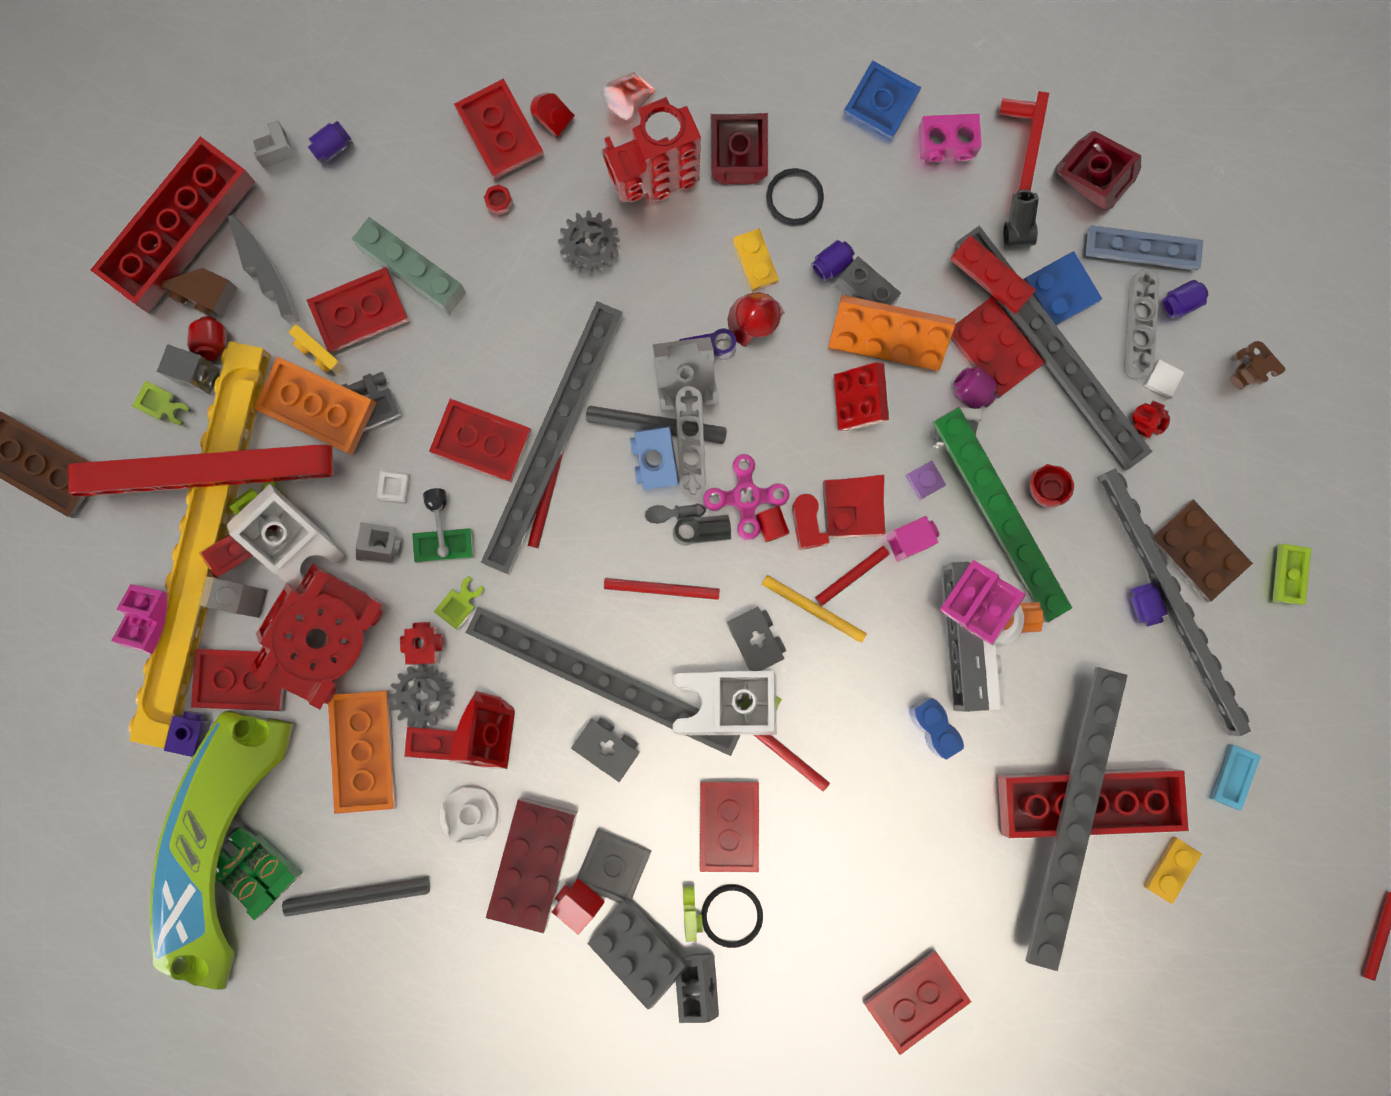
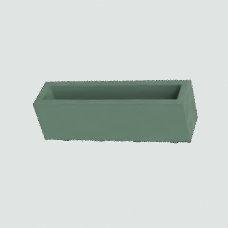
[352,217,466,315]

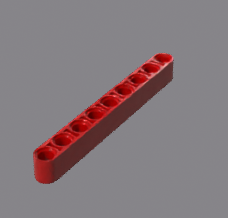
[68,444,334,496]

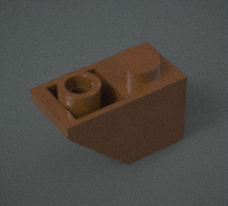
[161,268,237,318]

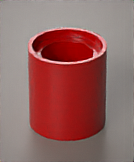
[756,506,790,542]

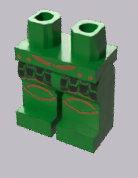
[215,827,303,920]

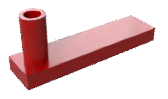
[999,91,1050,192]

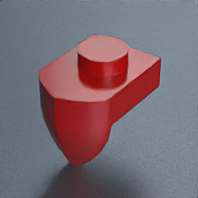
[530,93,575,137]

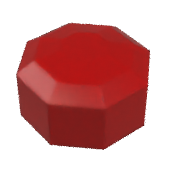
[483,184,513,215]

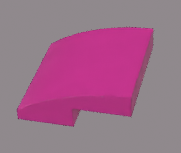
[940,560,1026,646]
[111,584,167,654]

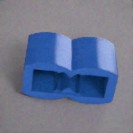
[909,697,964,760]

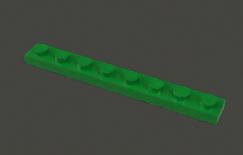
[932,407,1072,623]

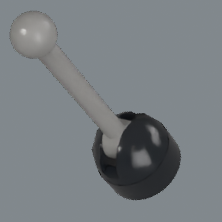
[423,488,449,557]

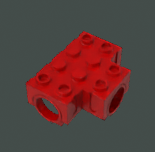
[602,97,701,203]

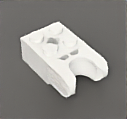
[227,484,345,588]
[673,671,777,735]

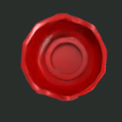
[1029,464,1075,508]

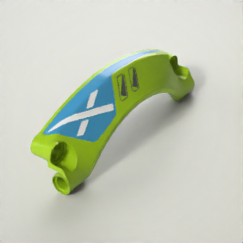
[150,710,294,990]

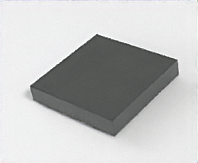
[576,828,652,904]

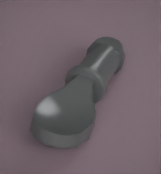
[645,503,706,524]

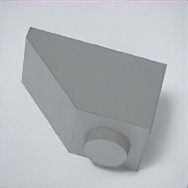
[199,576,266,618]

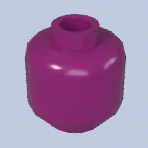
[953,367,997,409]

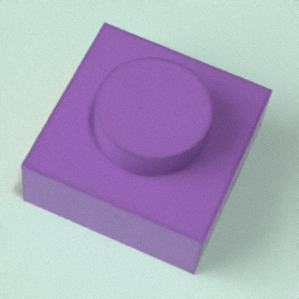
[906,460,946,500]

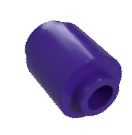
[308,121,352,162]
[811,240,855,281]
[1162,280,1209,318]
[1130,582,1168,627]

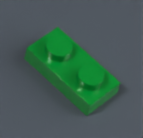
[412,528,474,563]

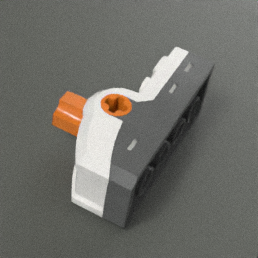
[942,560,1044,712]

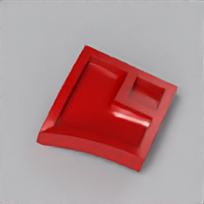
[823,475,886,538]

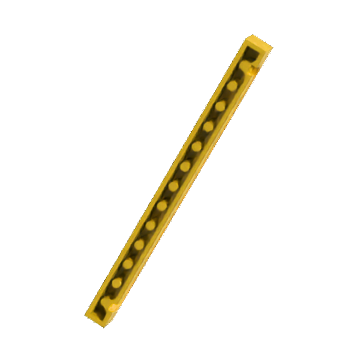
[129,341,271,748]

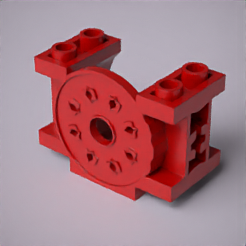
[251,563,383,710]

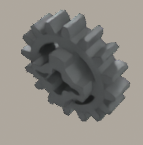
[558,210,620,275]
[389,664,455,728]

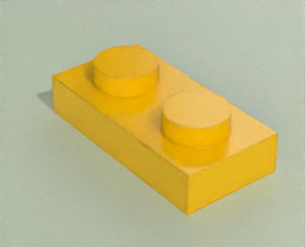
[733,228,779,292]
[288,324,345,376]
[1143,837,1202,904]

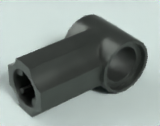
[1003,190,1039,247]
[673,515,731,546]

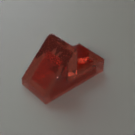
[602,72,655,121]

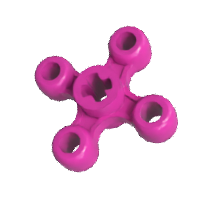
[703,454,790,540]

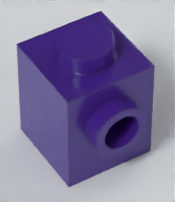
[164,711,211,757]

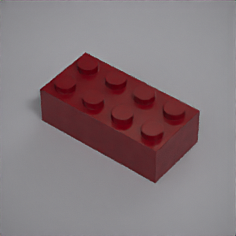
[486,797,578,934]

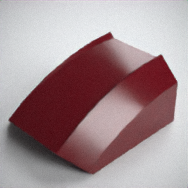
[710,113,768,184]
[1057,131,1141,210]

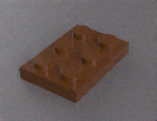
[1153,499,1253,602]

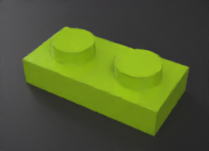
[1272,544,1312,605]

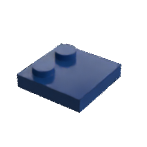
[844,60,921,140]
[1024,251,1102,326]

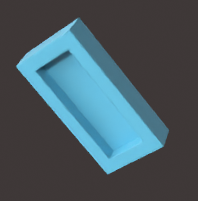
[1210,744,1261,811]

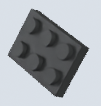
[587,899,690,1010]

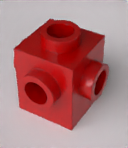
[400,622,444,665]

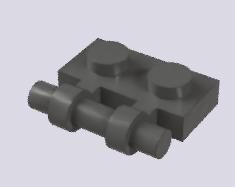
[341,371,401,432]

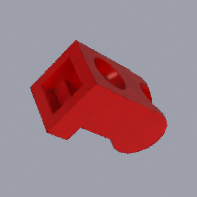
[792,494,830,550]

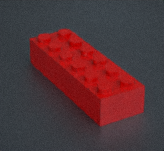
[90,136,255,314]
[998,768,1189,838]

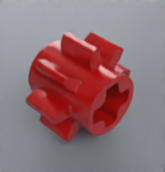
[1133,400,1170,438]

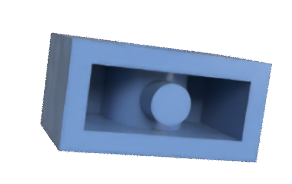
[630,425,679,490]

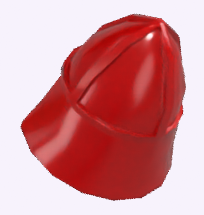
[727,292,785,347]

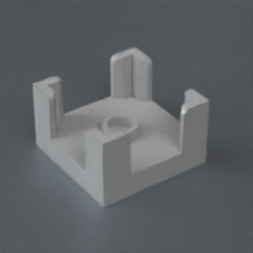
[653,337,719,411]

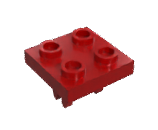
[834,362,889,431]

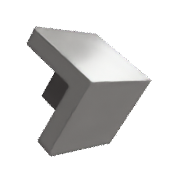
[253,120,295,168]

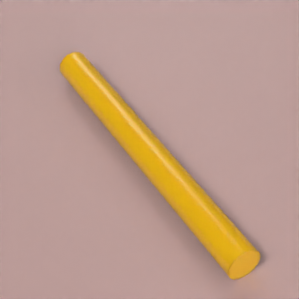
[761,575,867,643]

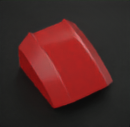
[449,691,515,769]

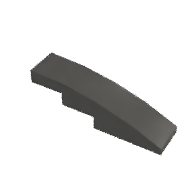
[228,214,300,324]

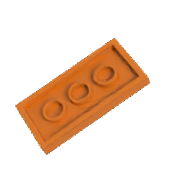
[828,295,955,371]
[254,356,377,455]
[328,690,396,814]

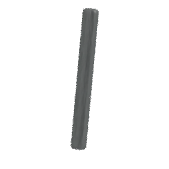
[586,406,727,443]
[282,877,430,917]

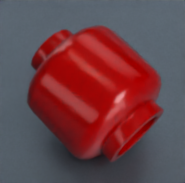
[187,316,227,361]

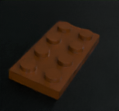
[0,411,91,518]

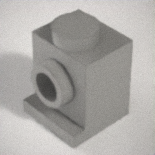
[355,522,401,563]

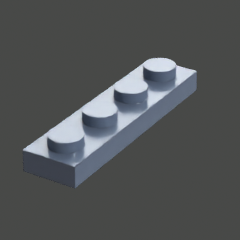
[1085,225,1203,271]

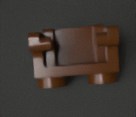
[1230,341,1286,390]

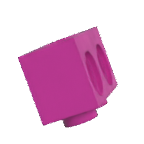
[918,114,982,162]
[885,516,939,562]

